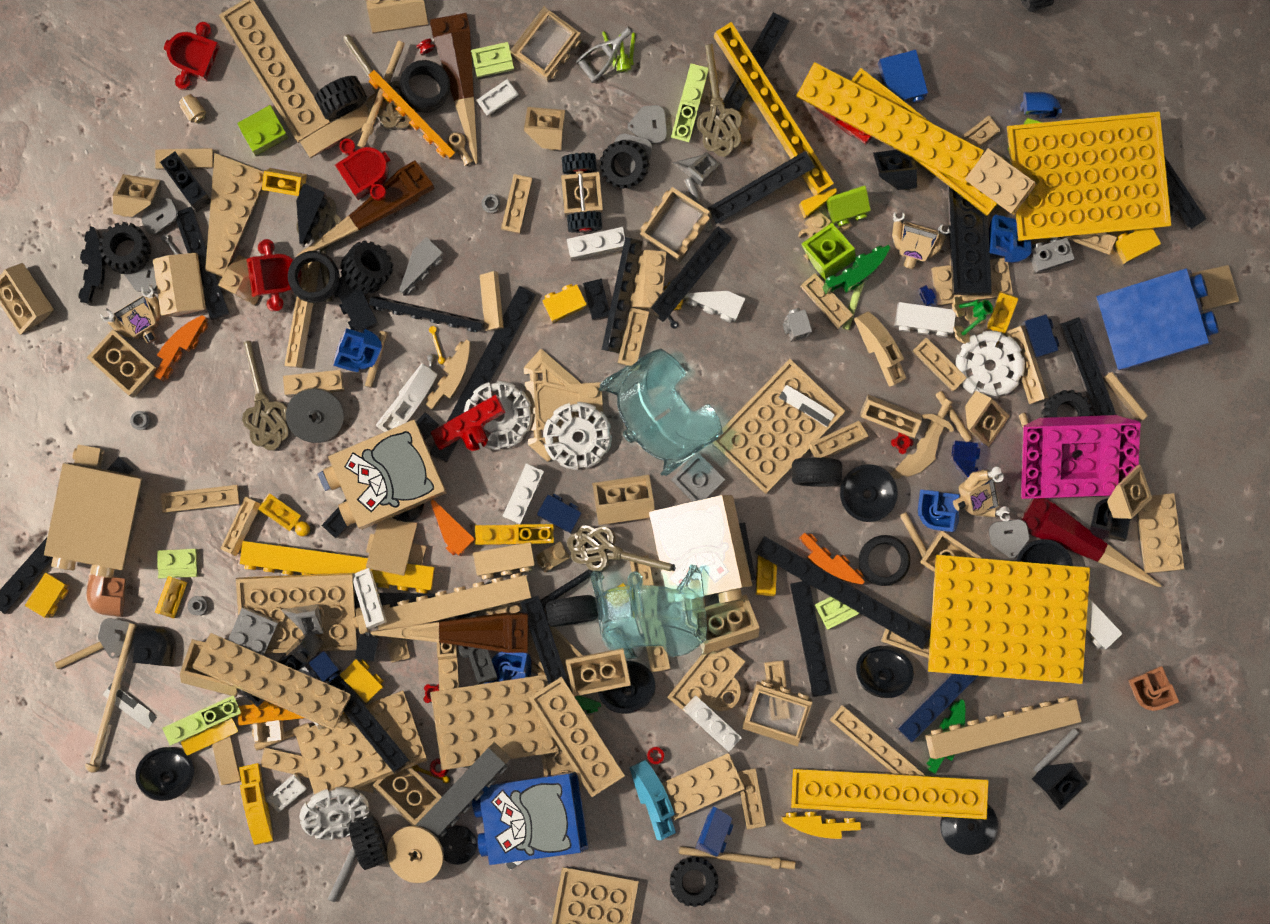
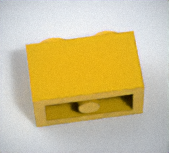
[262,168,307,196]
[1114,228,1161,264]
[542,284,587,324]
[25,573,69,618]
[340,659,385,703]

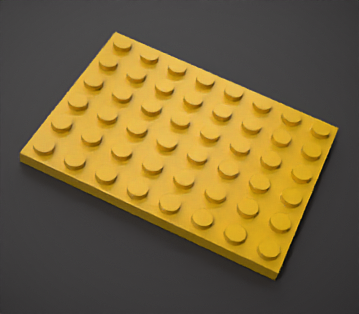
[1007,112,1171,241]
[928,555,1090,684]

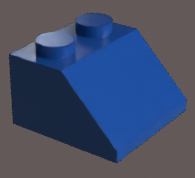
[695,806,734,857]

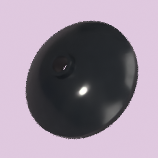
[840,464,898,522]
[1016,539,1073,566]
[856,646,914,698]
[598,661,656,714]
[135,747,195,801]
[940,803,998,855]

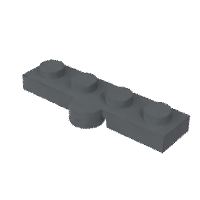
[455,612,497,685]

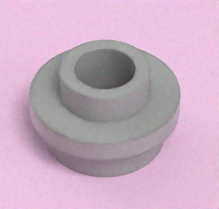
[481,194,501,213]
[130,411,150,430]
[187,596,207,616]

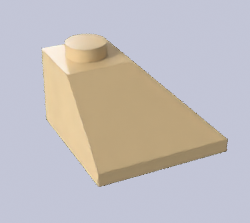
[524,107,565,150]
[113,174,160,217]
[218,255,260,306]
[965,391,1010,447]
[1107,465,1152,519]

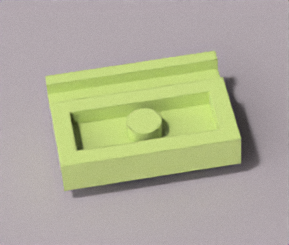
[471,42,514,78]
[157,549,198,579]
[815,597,859,630]

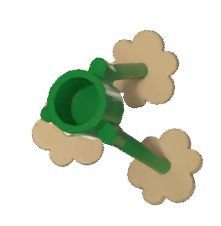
[952,296,993,344]

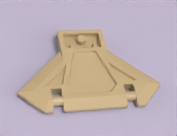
[524,349,603,462]

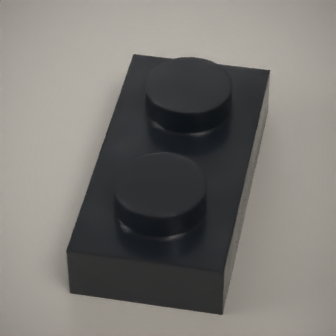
[583,278,610,321]

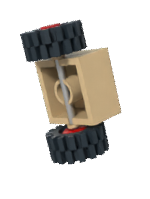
[561,152,603,233]

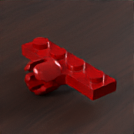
[431,395,506,451]

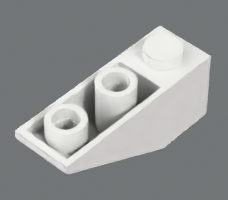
[683,291,745,323]

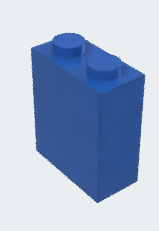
[878,50,928,103]

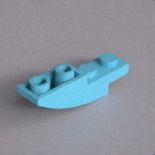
[629,760,676,840]

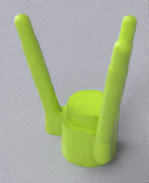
[602,31,635,72]

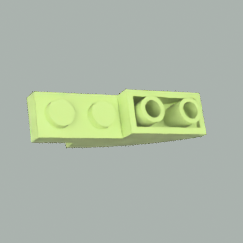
[671,63,708,142]
[162,695,241,746]

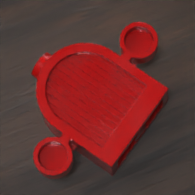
[164,22,220,90]
[335,139,391,201]
[246,239,302,312]

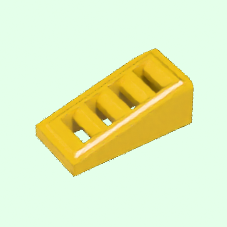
[799,188,837,219]

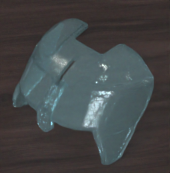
[599,348,723,476]
[591,564,707,659]

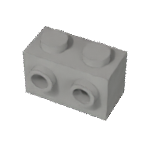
[1029,237,1074,274]
[782,308,812,342]

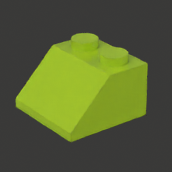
[237,105,289,156]
[826,186,871,227]
[801,223,856,280]

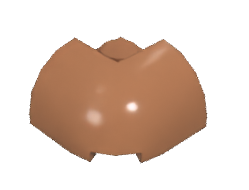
[86,574,126,617]
[1128,666,1179,711]

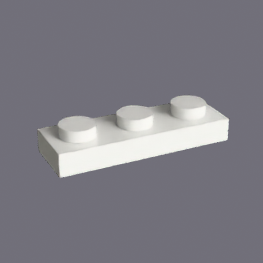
[353,568,387,629]

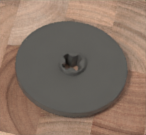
[286,388,344,443]

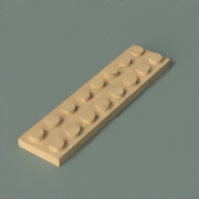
[219,0,330,143]
[193,633,351,730]

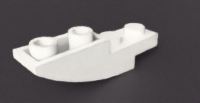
[376,363,438,432]

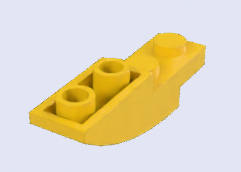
[475,524,554,545]
[239,763,274,845]
[781,811,861,839]

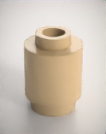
[179,94,206,124]

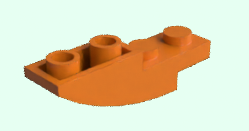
[154,315,209,382]
[798,533,865,585]

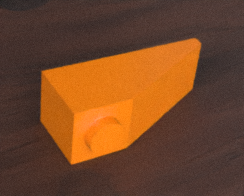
[430,499,475,556]

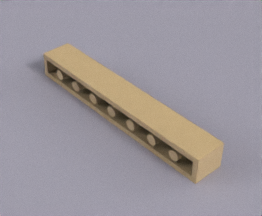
[378,573,532,630]
[925,696,1081,759]

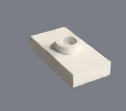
[476,79,519,117]
[265,773,308,813]

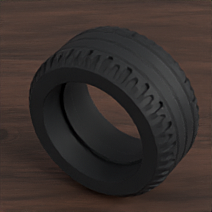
[399,60,450,113]
[288,251,340,303]
[792,457,842,487]
[859,535,911,586]
[545,595,598,627]

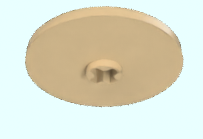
[387,826,444,883]

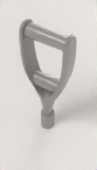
[576,26,633,83]

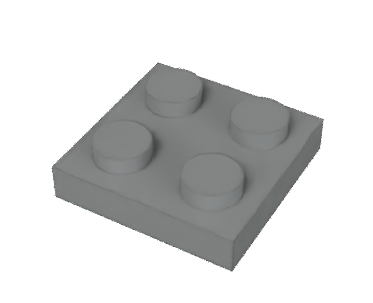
[671,453,725,502]
[228,606,279,656]

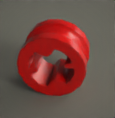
[416,38,435,56]
[647,747,664,764]

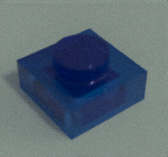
[918,285,935,306]

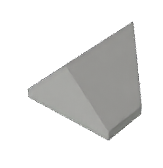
[672,152,720,186]
[280,604,323,635]

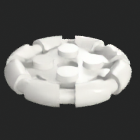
[955,331,1025,399]
[464,381,533,450]
[543,402,612,470]
[299,787,369,840]

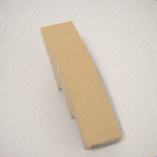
[300,105,376,159]

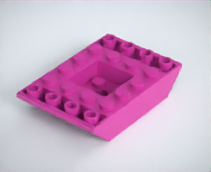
[1021,415,1141,499]

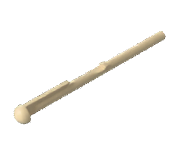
[85,623,137,773]

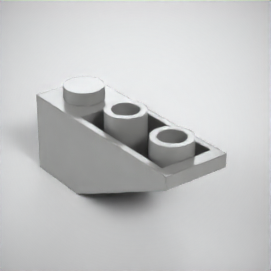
[399,237,444,296]

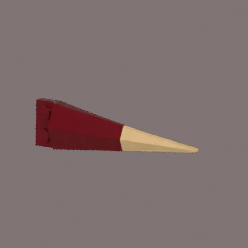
[1021,498,1161,587]

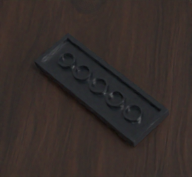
[947,185,992,295]

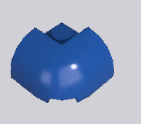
[1020,92,1062,119]
[988,214,1031,262]
[333,328,382,372]
[918,490,960,532]
[484,652,532,684]

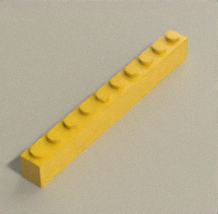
[713,22,834,196]
[239,541,435,594]

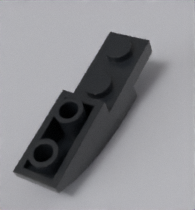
[78,226,106,306]

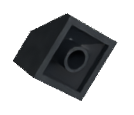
[873,150,917,190]
[1032,763,1087,810]

